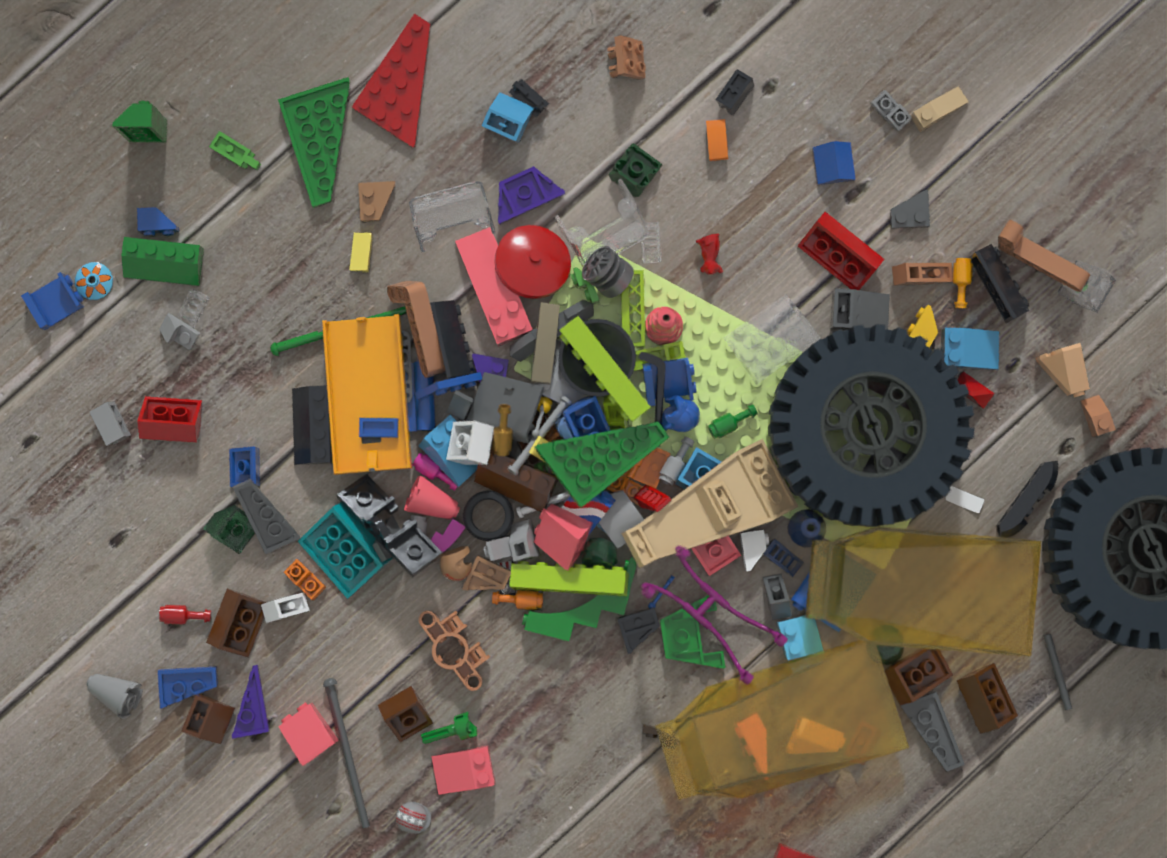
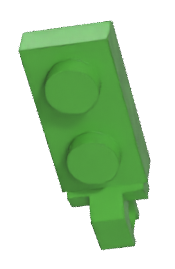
[209,131,261,171]

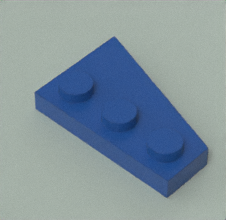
[157,666,218,709]

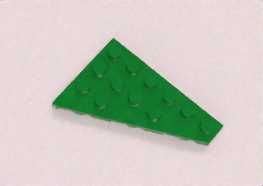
[278,77,350,208]
[534,422,669,508]

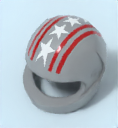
[395,801,431,834]

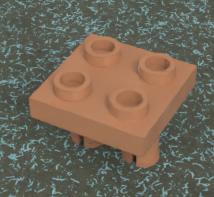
[607,35,646,80]

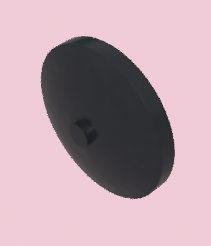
[558,319,636,397]

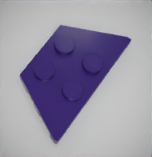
[498,166,566,225]

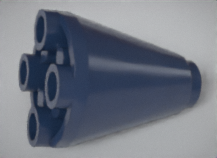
[787,509,826,548]

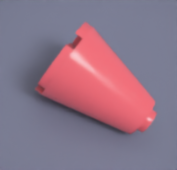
[404,476,460,520]

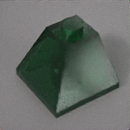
[203,505,255,554]

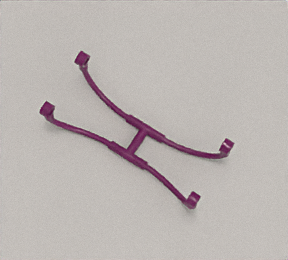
[641,545,788,685]

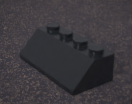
[969,244,1030,324]
[430,300,475,379]
[292,385,333,465]

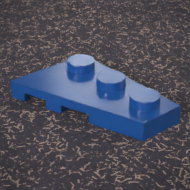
[415,372,483,400]

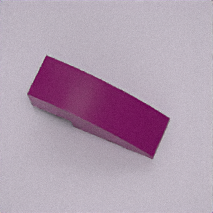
[431,519,466,554]

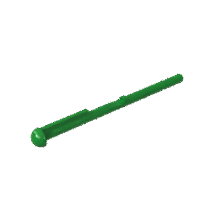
[270,306,407,356]

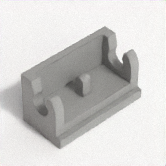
[90,402,131,446]

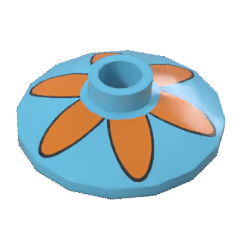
[75,262,113,300]

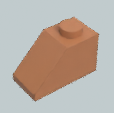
[1080,395,1116,437]

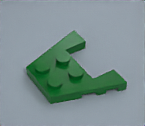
[660,595,726,669]

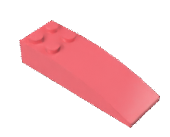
[455,227,533,346]

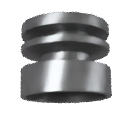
[582,246,634,298]

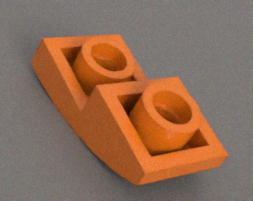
[706,119,728,161]
[606,475,644,506]
[283,559,326,601]

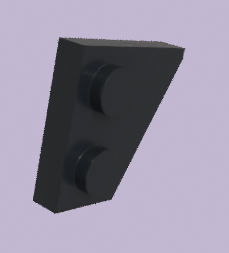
[617,607,660,654]

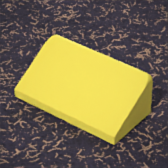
[349,233,373,273]

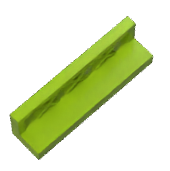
[621,270,645,347]

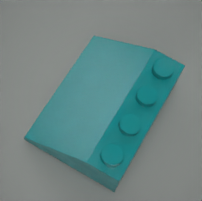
[297,502,393,599]

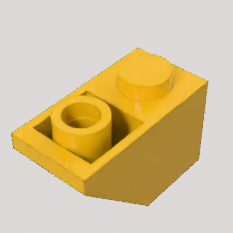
[907,305,938,347]

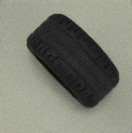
[463,491,514,541]

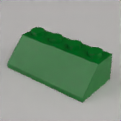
[112,101,167,143]
[121,237,204,286]

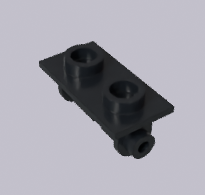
[508,79,549,118]

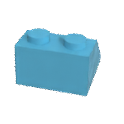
[776,614,823,660]

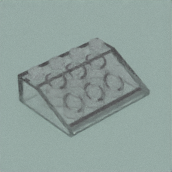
[724,294,821,385]

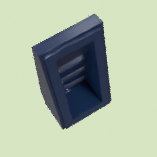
[763,538,804,578]

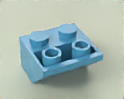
[481,92,534,142]

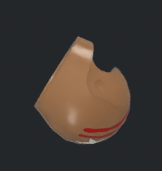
[440,546,472,581]

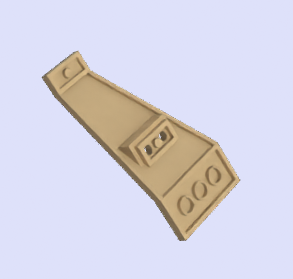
[621,439,798,568]

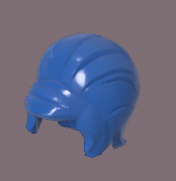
[662,395,700,432]

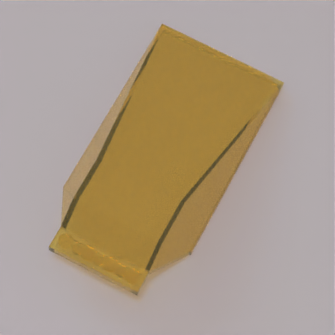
[805,526,1041,656]
[655,635,909,800]

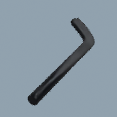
[638,352,666,447]

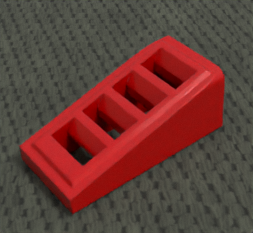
[634,485,672,512]

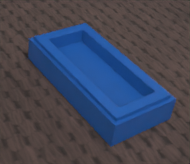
[359,418,399,438]

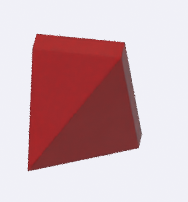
[957,371,995,409]

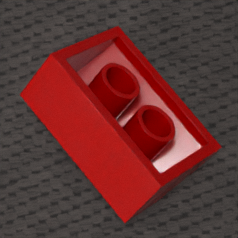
[137,396,202,443]

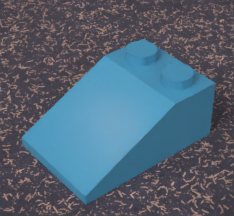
[941,327,999,370]
[419,415,478,487]

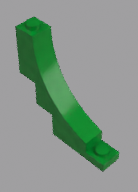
[522,557,637,641]

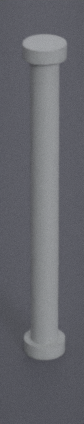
[507,396,572,476]

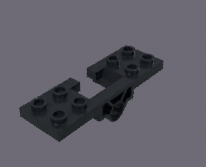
[337,474,443,578]

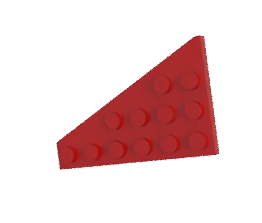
[352,13,431,149]

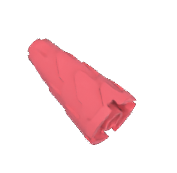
[645,307,683,345]

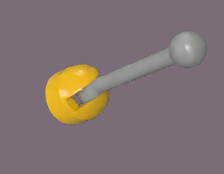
[532,397,552,437]

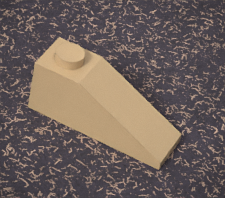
[911,86,968,132]

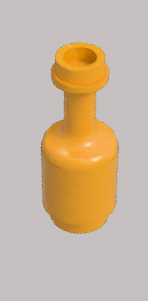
[953,258,973,309]

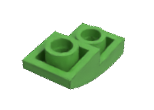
[571,267,599,304]

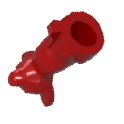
[696,233,723,275]

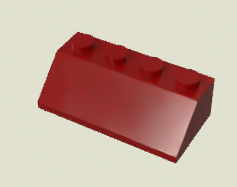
[797,211,885,290]

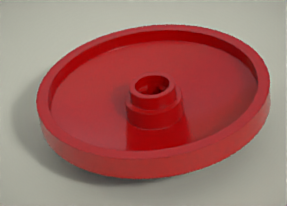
[495,225,571,299]

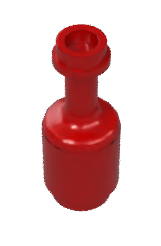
[159,605,211,625]

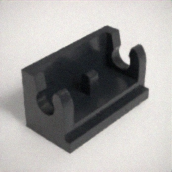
[715,69,755,116]

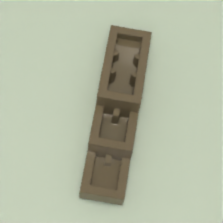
[531,302,560,384]

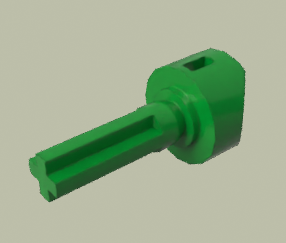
[421,712,477,744]

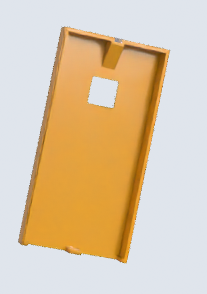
[322,314,412,475]

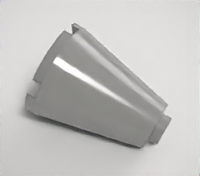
[86,674,143,719]

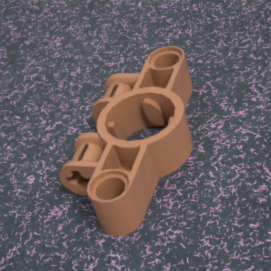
[419,611,490,691]

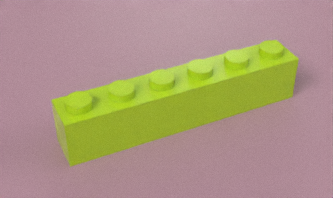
[559,316,651,422]
[509,561,629,597]

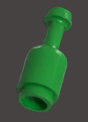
[708,404,758,439]

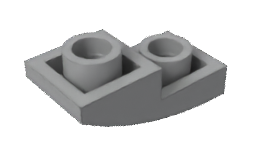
[870,90,912,131]

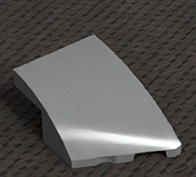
[599,490,644,548]

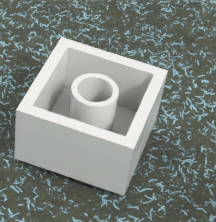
[446,421,494,465]

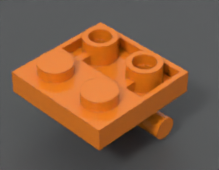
[623,448,671,489]

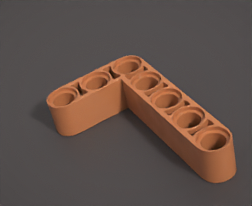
[998,220,1091,292]
[387,281,445,378]

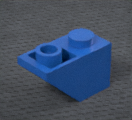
[137,207,179,237]

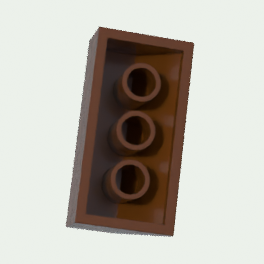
[474,447,558,512]

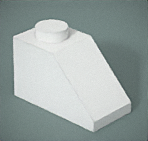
[740,530,769,571]
[261,592,310,623]

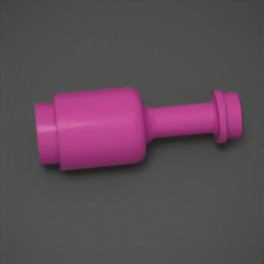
[412,453,458,491]

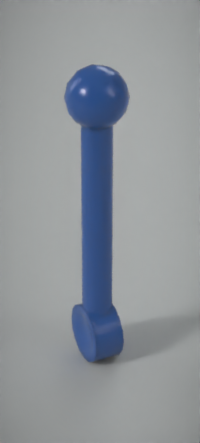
[648,575,675,608]

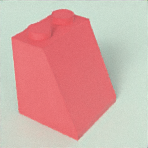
[534,503,593,571]
[278,702,339,766]

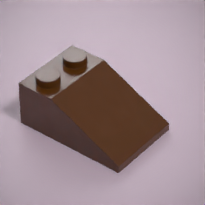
[882,641,953,705]

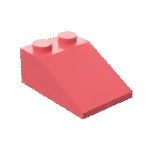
[691,536,742,576]
[431,745,496,795]

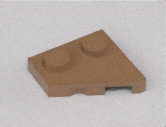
[358,181,396,222]
[462,555,511,590]

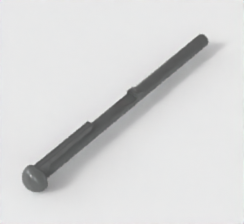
[323,678,370,828]

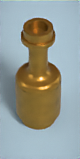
[492,404,513,456]

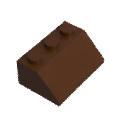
[206,588,267,658]
[957,663,1018,734]

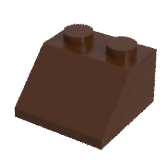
[378,686,433,742]

